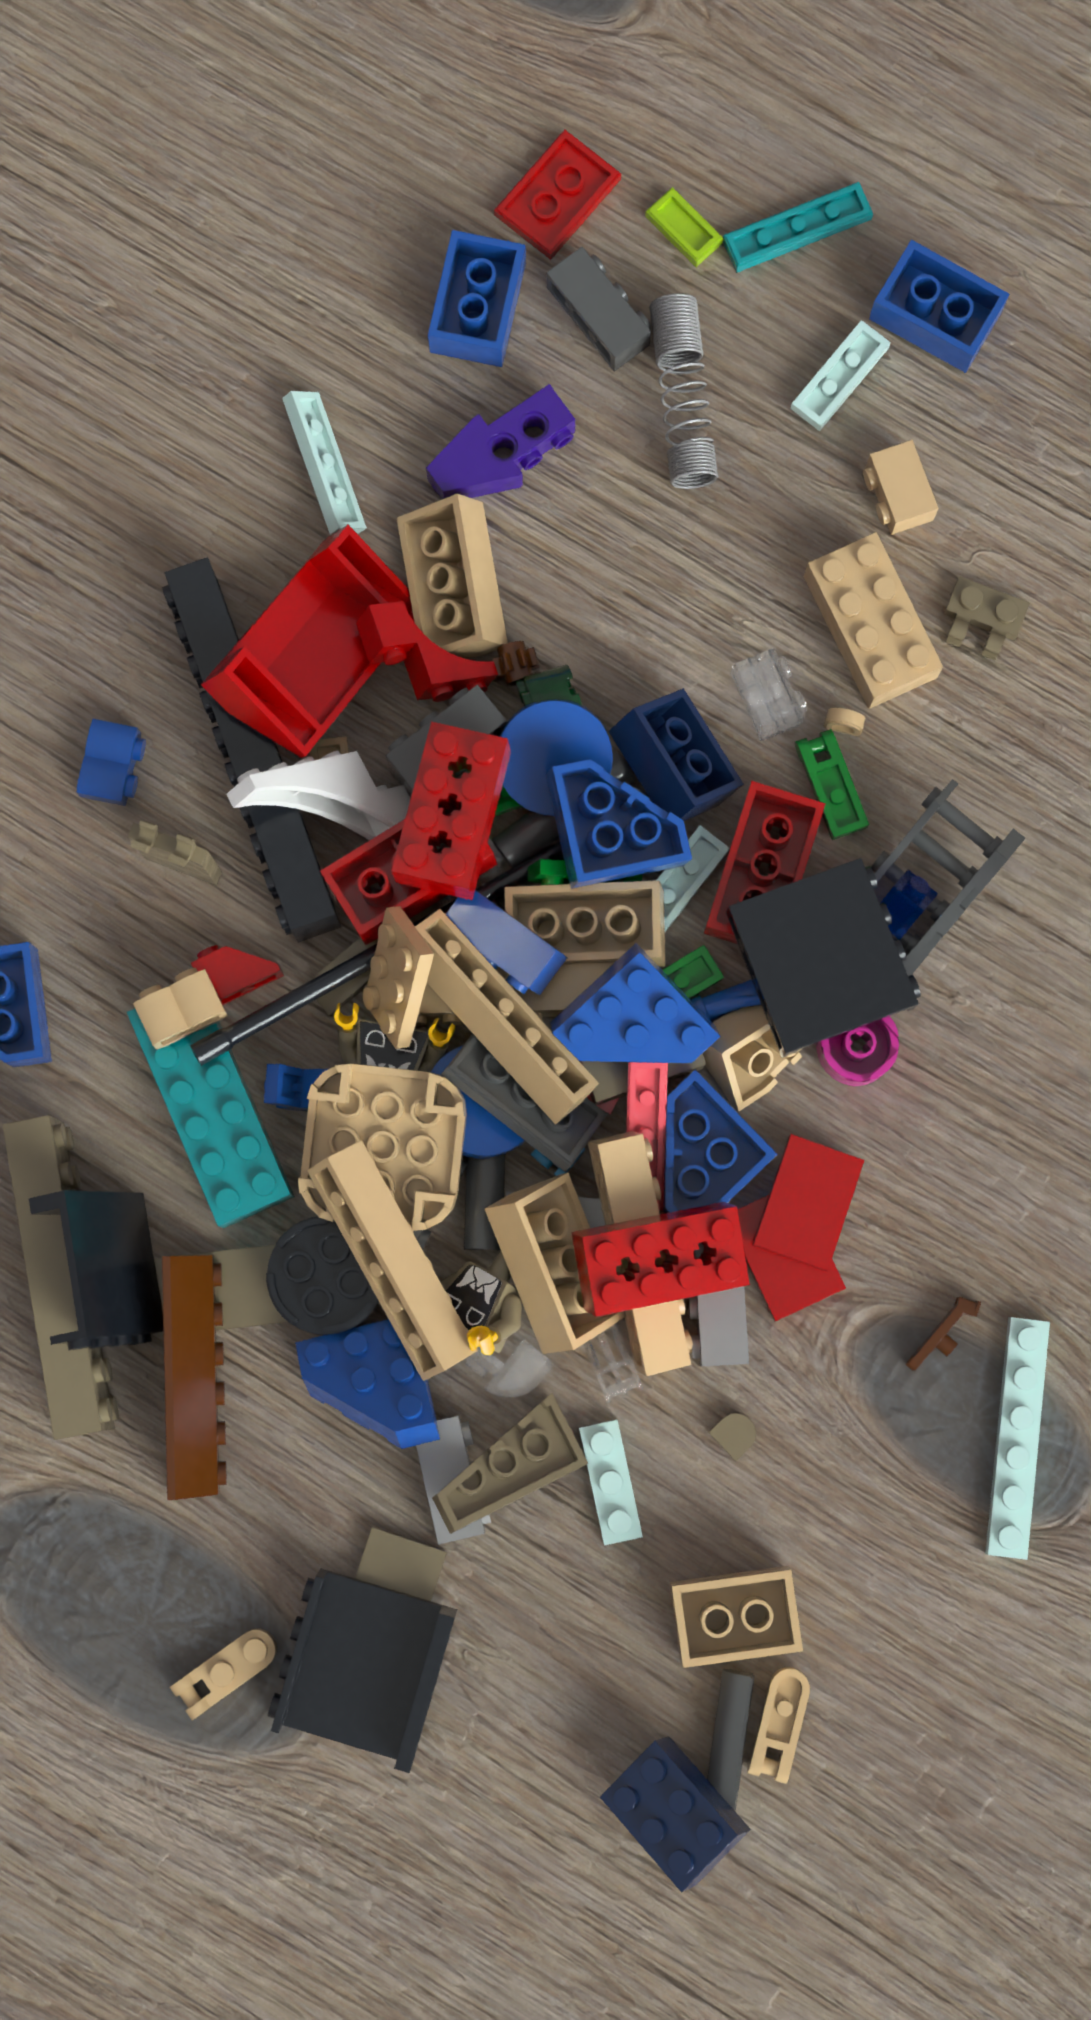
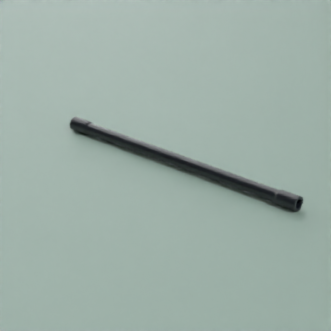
[190,842,564,1066]

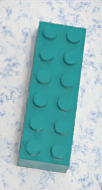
[126,1008,295,1228]

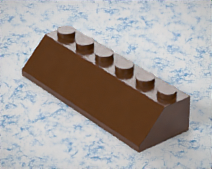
[162,1255,227,1500]

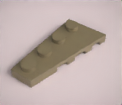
[432,1393,588,1534]

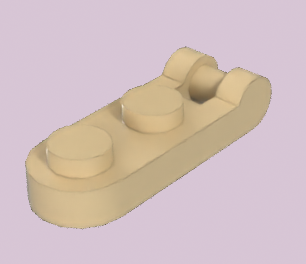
[169,1629,277,1720]
[747,1667,810,1784]

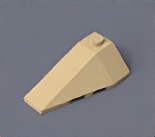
[703,1005,802,1112]

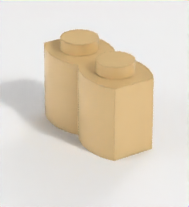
[133,968,228,1050]

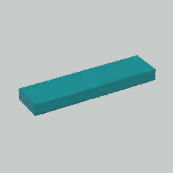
[723,182,873,273]

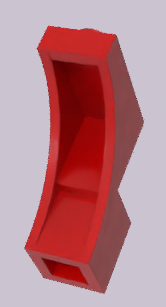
[356,601,498,702]

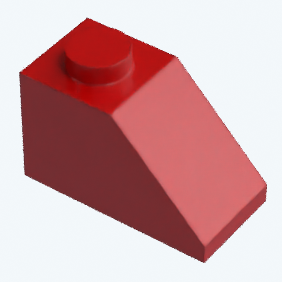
[191,945,284,1005]

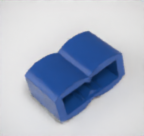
[76,719,146,806]

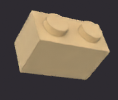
[863,440,939,535]

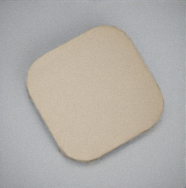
[298,1064,467,1231]

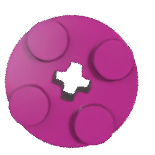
[816,1016,899,1087]

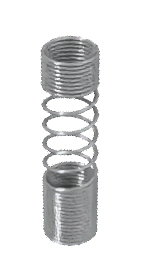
[649,293,719,489]

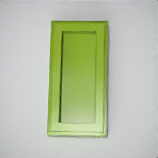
[645,187,723,267]

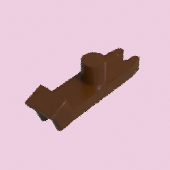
[905,1296,981,1371]

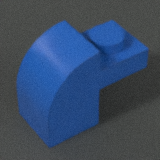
[264,1064,328,1112]

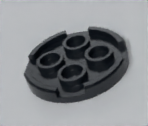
[266,1216,379,1335]

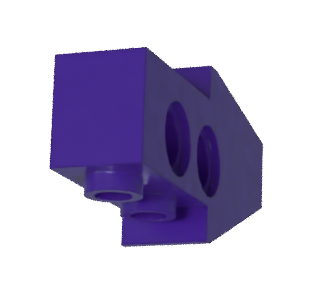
[426,384,575,499]

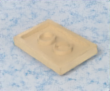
[363,906,434,1049]

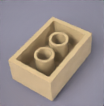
[670,1566,803,1668]

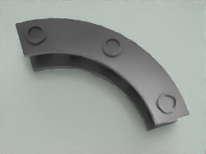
[871,779,1025,976]

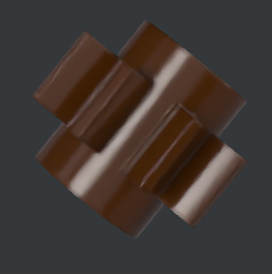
[491,641,540,687]

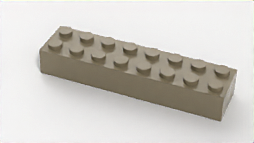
[2,1115,119,1440]

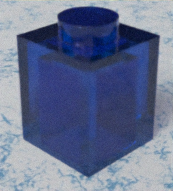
[880,869,938,940]

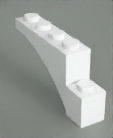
[226,751,411,840]

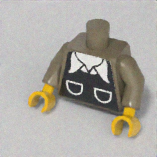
[334,1003,455,1072]
[440,1251,522,1355]

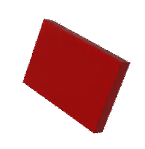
[494,129,621,260]
[752,1134,865,1272]
[737,1195,846,1322]

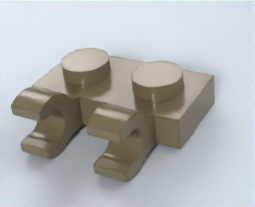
[944,576,1030,661]

